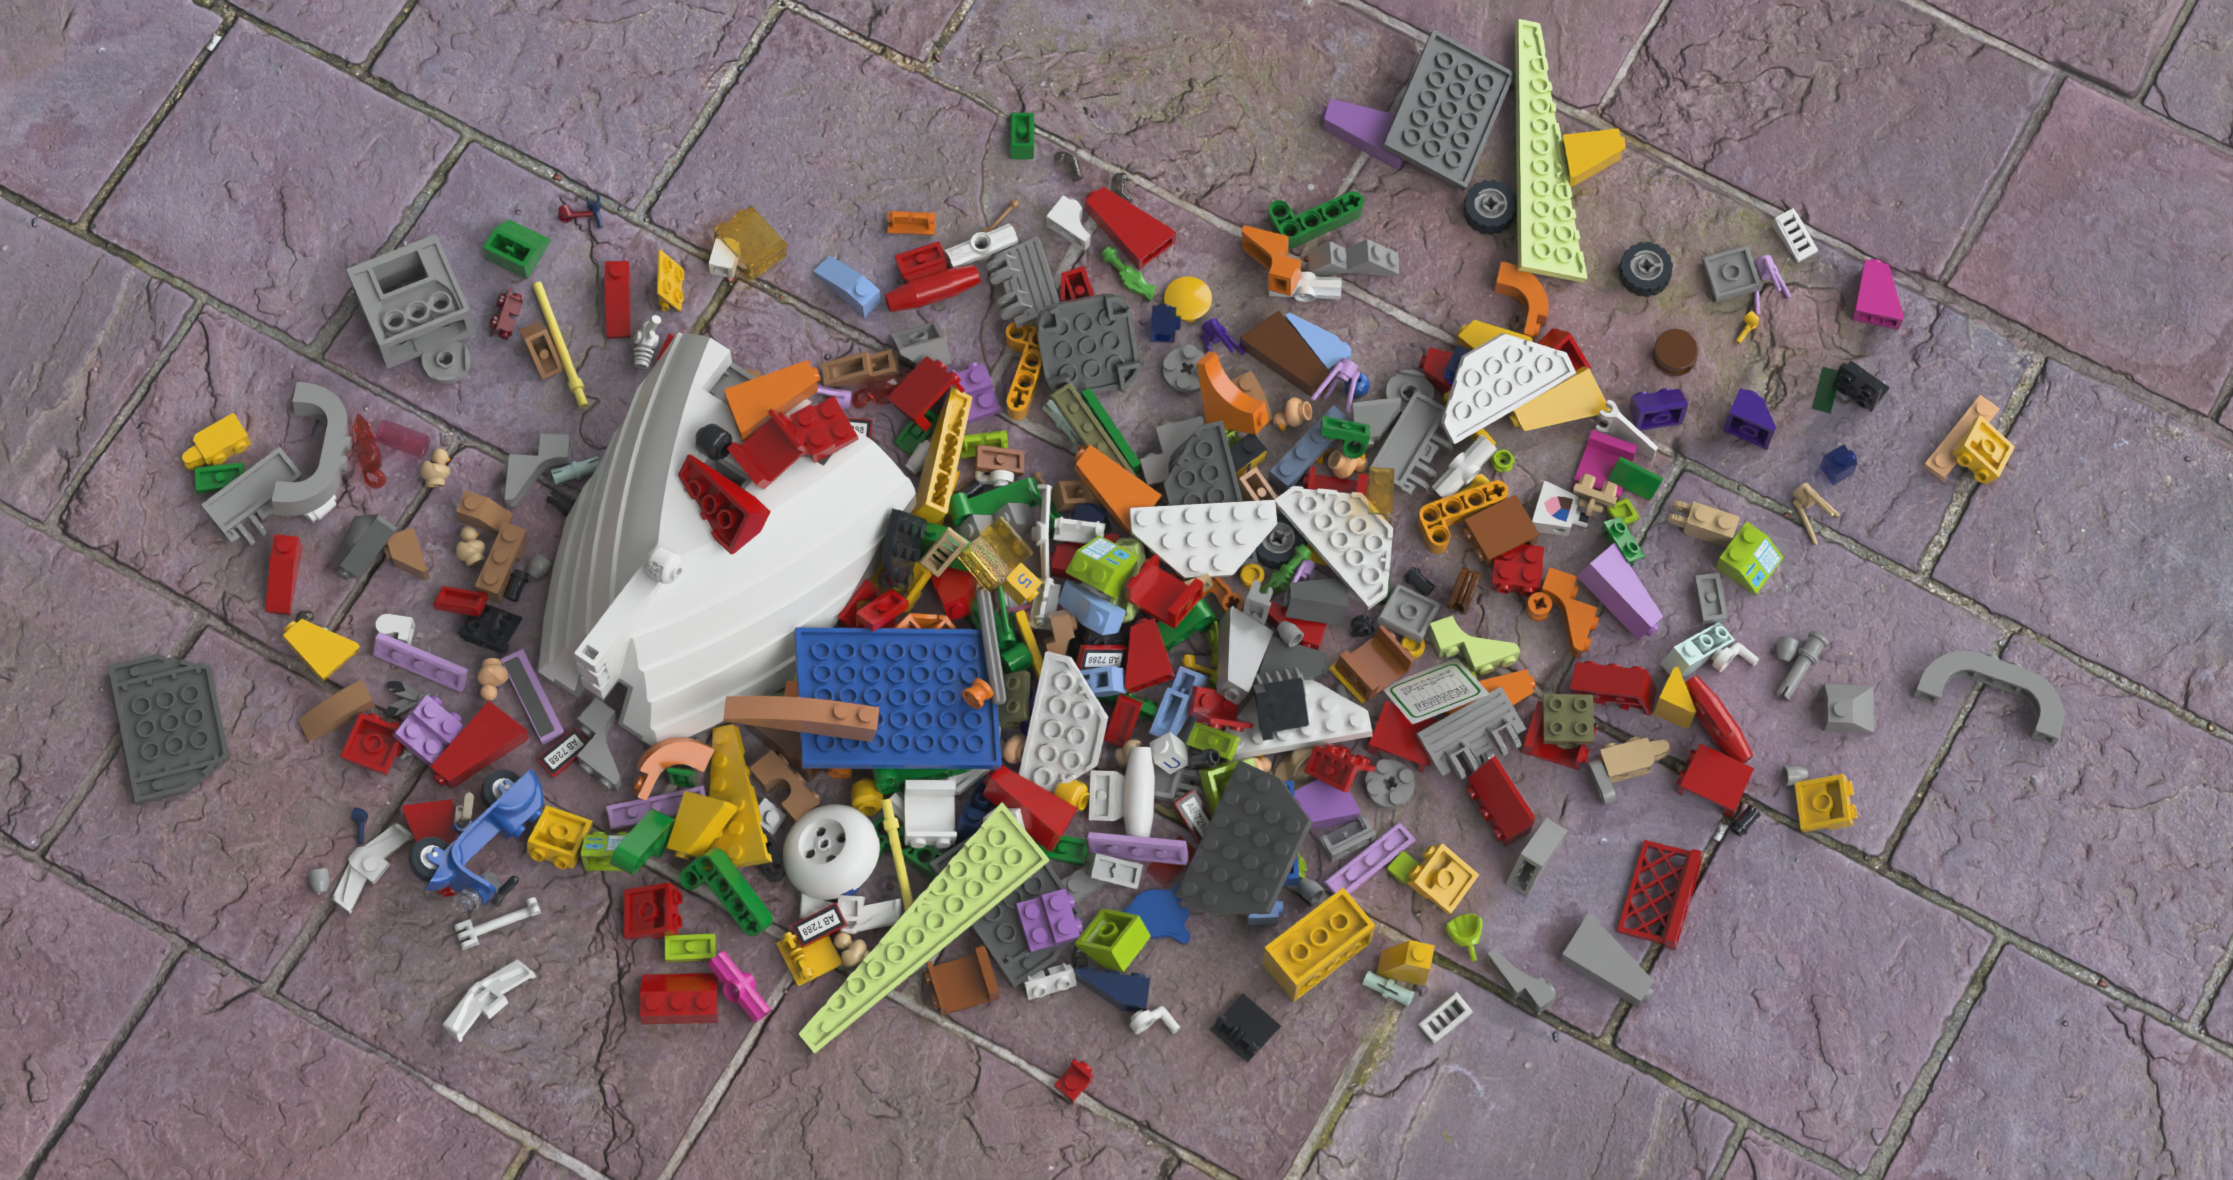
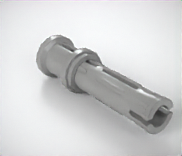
[1775,631,1829,701]

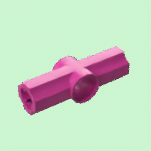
[708,951,771,1023]

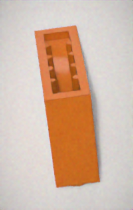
[1196,351,1268,435]

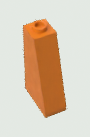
[724,360,821,442]
[1074,445,1162,538]
[1444,669,1535,717]

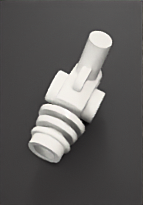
[633,315,661,369]

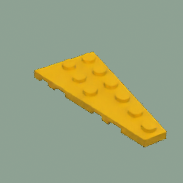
[706,724,773,868]

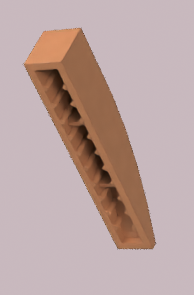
[723,696,879,742]

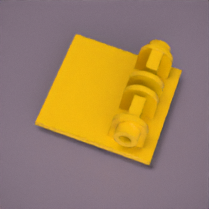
[657,250,684,312]
[776,932,843,987]

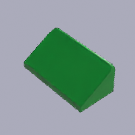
[1608,457,1663,500]

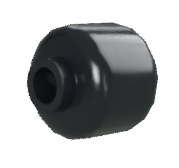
[695,423,732,461]

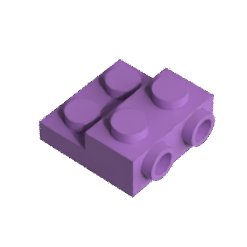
[943,362,1001,424]
[392,694,464,767]
[1015,889,1083,953]

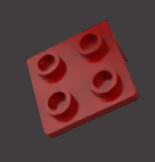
[1188,686,1253,732]
[1303,743,1376,793]

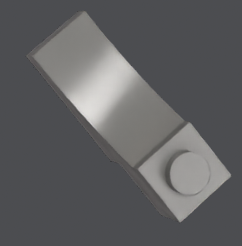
[1485,947,1556,1015]

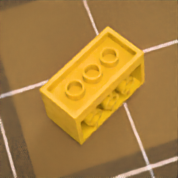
[1262,887,1375,1003]

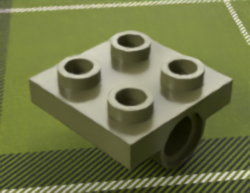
[997,670,1030,729]
[1543,694,1594,749]

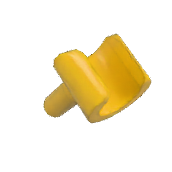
[1735,311,1759,344]
[1456,474,1489,494]
[1182,655,1215,675]

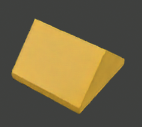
[1654,667,1696,729]

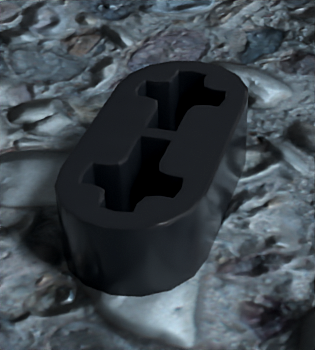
[759,836,786,883]

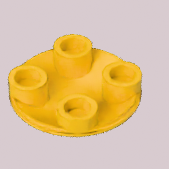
[1164,276,1212,323]

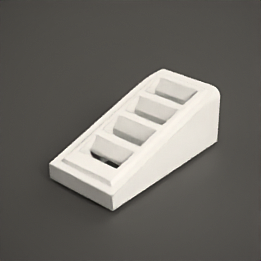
[1772,208,1818,263]
[1418,992,1474,1044]

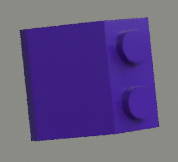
[1629,388,1688,431]
[1723,388,1776,450]

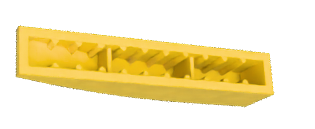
[912,387,972,524]

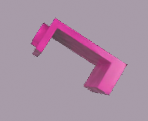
[1571,430,1638,502]

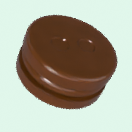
[1653,329,1699,376]
[1447,567,1481,615]

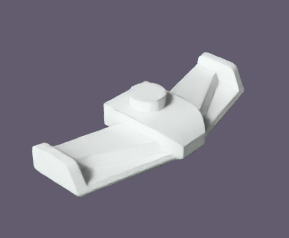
[1032,484,1052,582]
[331,823,414,914]
[800,893,902,934]
[442,959,536,1043]

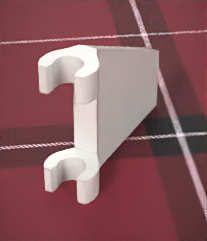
[1595,400,1658,460]

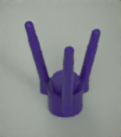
[1200,318,1245,355]

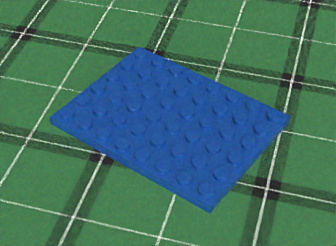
[794,627,1002,769]

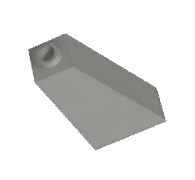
[1217,606,1273,705]
[1560,914,1654,1008]

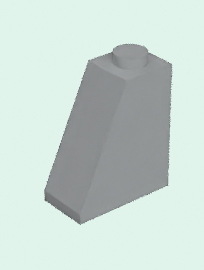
[1506,818,1568,897]

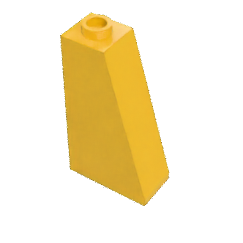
[1508,366,1611,431]

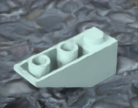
[1660,622,1735,678]

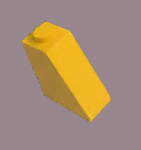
[1562,128,1626,187]
[1456,320,1533,353]
[282,619,360,682]
[667,791,738,860]
[1376,940,1435,986]

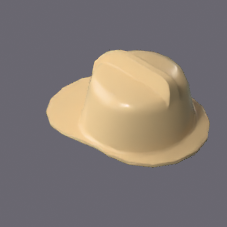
[1275,746,1317,791]

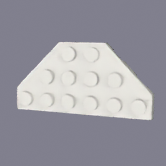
[1441,333,1576,444]
[1275,486,1393,610]
[1129,500,1277,579]
[1019,651,1108,793]
[1225,680,1373,761]

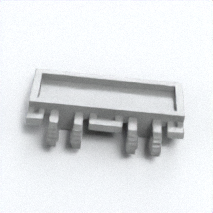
[985,236,1060,328]
[1368,391,1453,495]
[201,446,306,545]
[1416,687,1526,780]
[1153,716,1220,802]

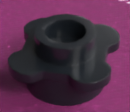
[1350,615,1375,638]

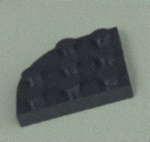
[882,508,927,591]

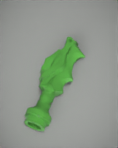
[1100,246,1156,302]
[1259,543,1313,596]

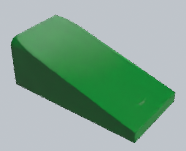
[1010,113,1034,159]
[893,409,939,456]
[667,767,698,788]

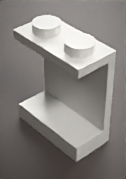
[904,780,957,848]

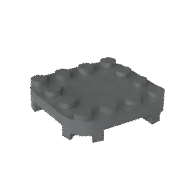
[1036,294,1141,396]

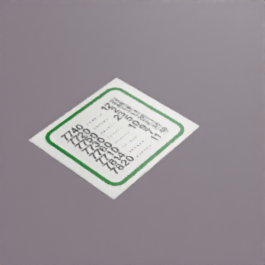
[1383,658,1489,724]

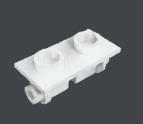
[1053,517,1105,544]
[1029,578,1061,631]
[1023,963,1077,1000]

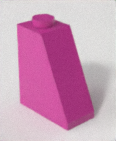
[1852,259,1904,330]

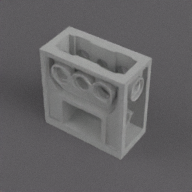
[346,234,477,369]

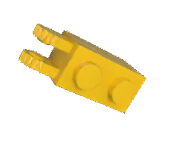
[181,413,251,471]

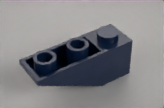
[955,775,996,844]
[1075,966,1150,1013]

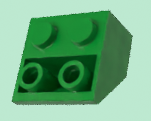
[483,219,551,280]

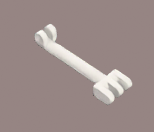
[454,898,541,950]

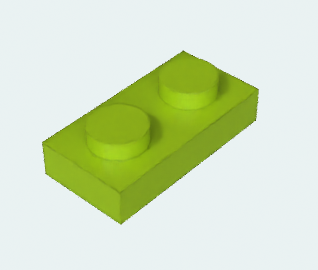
[1186,721,1241,762]
[665,934,716,963]

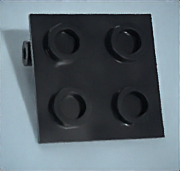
[458,604,523,655]
[1210,993,1281,1063]

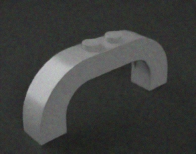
[272,382,352,516]
[1913,651,2064,746]

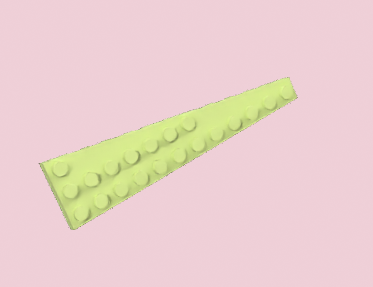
[1515,19,1587,283]
[799,802,1050,1054]

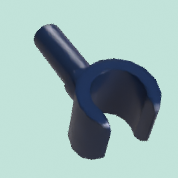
[586,194,604,229]
[351,807,368,844]

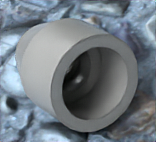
[527,553,552,580]
[1277,621,1304,647]
[1776,636,1799,663]
[1781,765,1808,786]
[308,868,330,894]
[1297,878,1325,904]

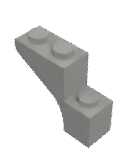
[1308,239,1399,277]
[1140,416,1204,492]
[501,433,572,509]
[953,503,1036,548]
[577,697,622,792]

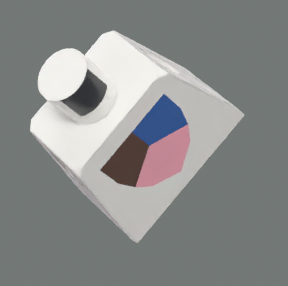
[1532,481,1589,536]

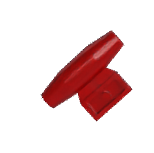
[884,241,981,312]
[1685,675,1754,764]

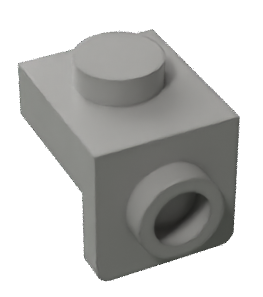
[757,797,787,835]

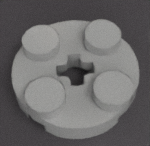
[422,339,471,384]
[1163,345,1205,394]
[1385,370,1434,416]
[1365,759,1415,810]

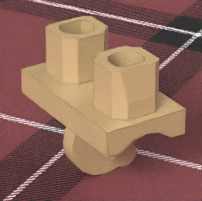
[1573,473,1617,517]

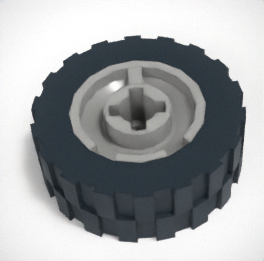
[1463,180,1517,235]
[1619,242,1673,297]
[1255,513,1305,570]

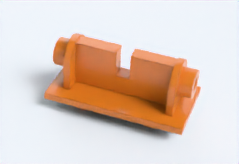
[887,211,936,235]

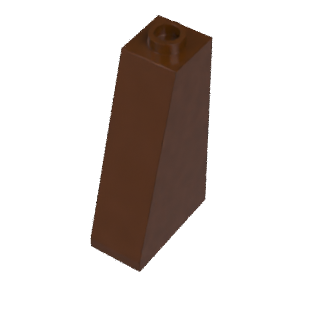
[1240,310,1330,397]
[744,724,823,783]

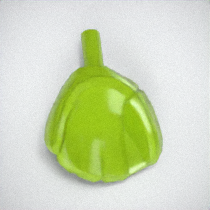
[1445,913,1483,962]

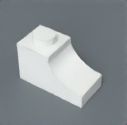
[1046,195,1090,252]

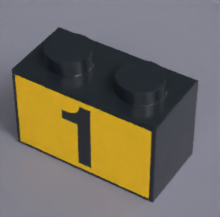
[1230,433,1267,479]

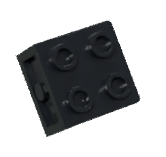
[1833,360,1890,412]
[1066,621,1130,664]
[1253,678,1309,741]

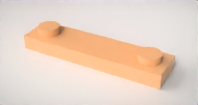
[1924,395,2000,481]

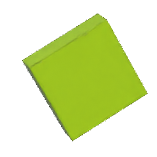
[1606,497,1639,526]
[1387,851,1420,886]

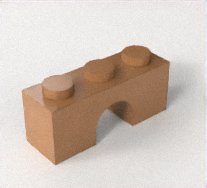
[475,522,529,604]
[749,750,821,824]

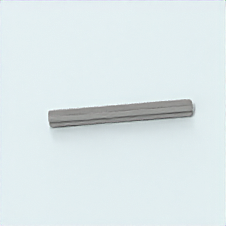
[976,590,1006,705]

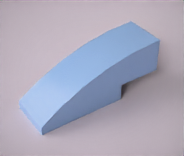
[1149,666,1208,737]

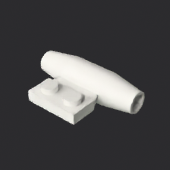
[1089,747,1155,838]

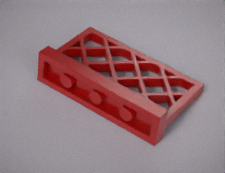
[1617,840,1703,950]

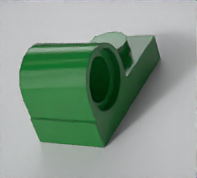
[1320,415,1370,459]

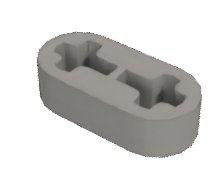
[1586,758,1616,805]

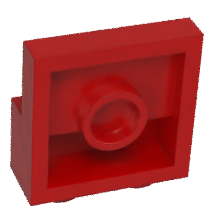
[789,396,859,463]
[1491,544,1544,597]
[340,712,404,776]
[624,882,683,940]

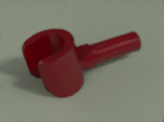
[558,205,593,223]

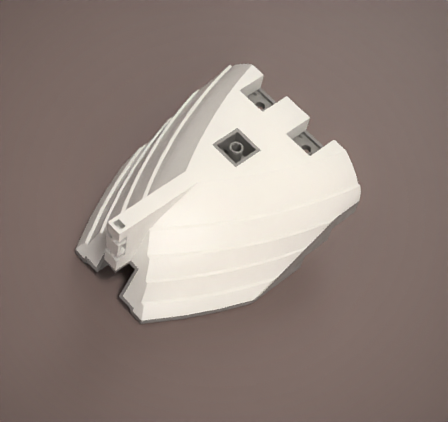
[538,332,917,748]

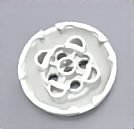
[782,804,880,900]

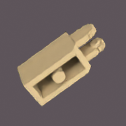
[1667,500,1740,548]
[1598,737,1670,783]

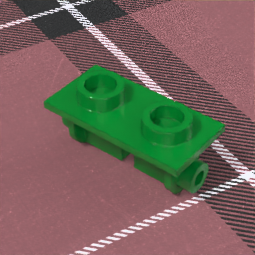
[1601,517,1645,567]

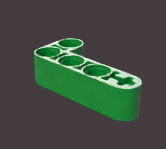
[1268,191,1364,249]
[947,477,1042,529]
[964,596,1033,674]
[1126,598,1219,660]
[872,769,972,795]
[610,809,675,875]
[873,817,943,880]
[679,848,773,936]

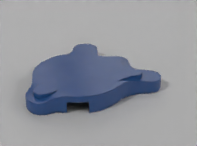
[1121,882,1190,945]

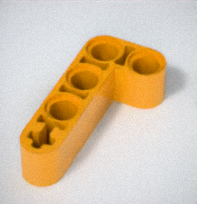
[1006,322,1043,421]
[1417,480,1509,554]

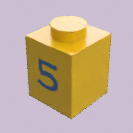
[1000,563,1042,606]

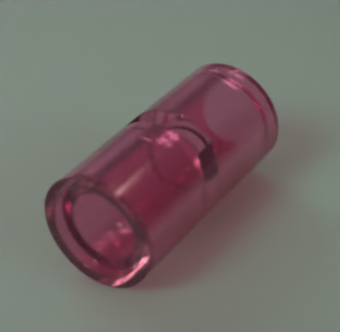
[376,419,430,458]

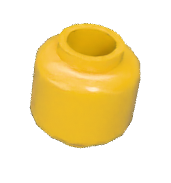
[851,778,883,816]
[1052,779,1090,812]

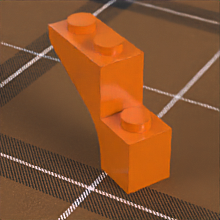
[1242,225,1301,296]
[1541,567,1600,659]

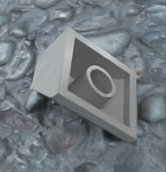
[891,321,952,366]
[1350,397,1401,449]
[1824,684,1874,734]

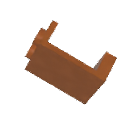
[1462,495,1539,568]
[1335,625,1415,702]
[923,945,999,1016]

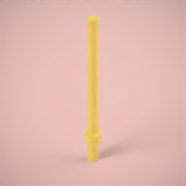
[532,282,588,409]
[881,799,913,912]

